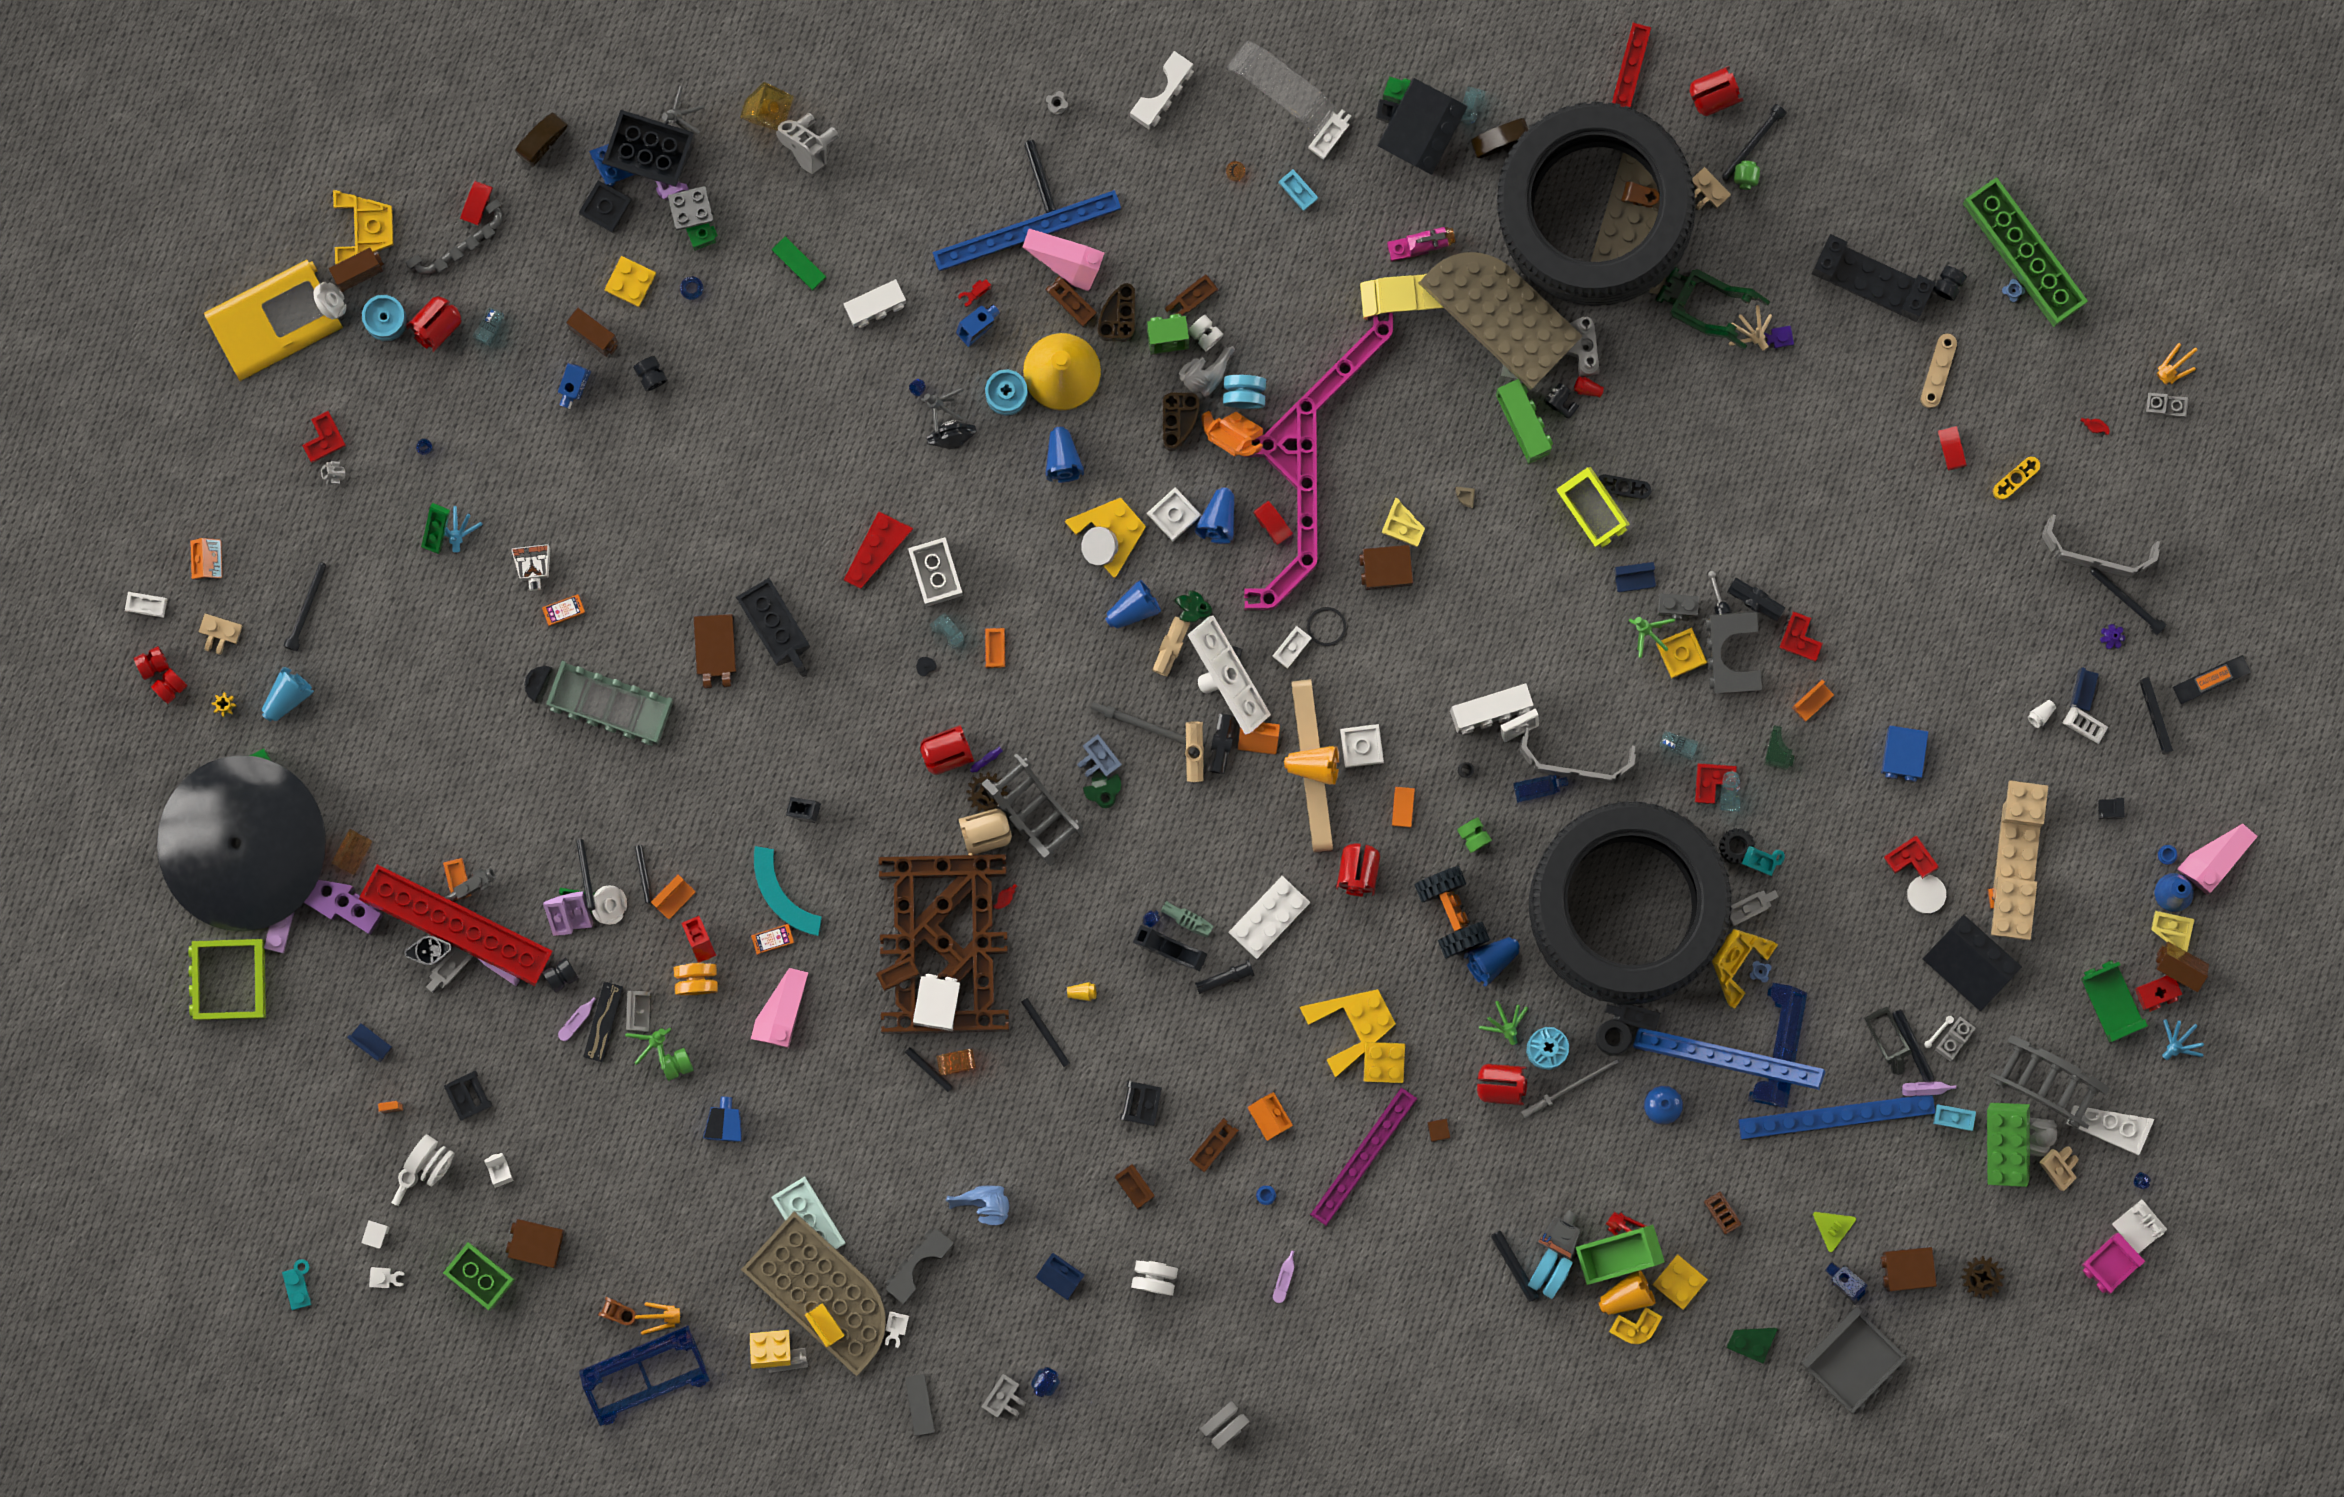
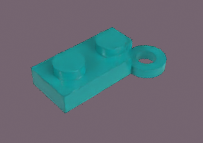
[1742,846,1785,876]
[282,1259,312,1310]

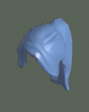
[946,1186,1009,1225]

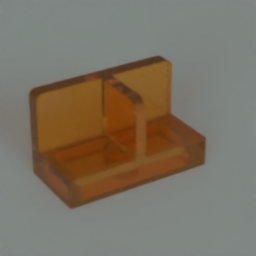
[332,829,372,875]

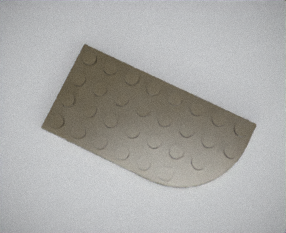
[1591,153,1666,295]
[1418,252,1582,390]
[741,1211,886,1376]

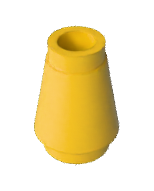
[1067,982,1096,1001]

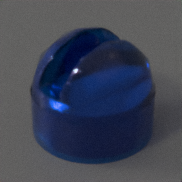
[909,379,926,396]
[416,439,432,455]
[2134,1172,2151,1189]

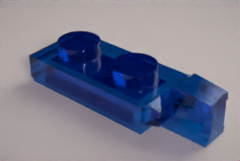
[1513,775,1569,803]

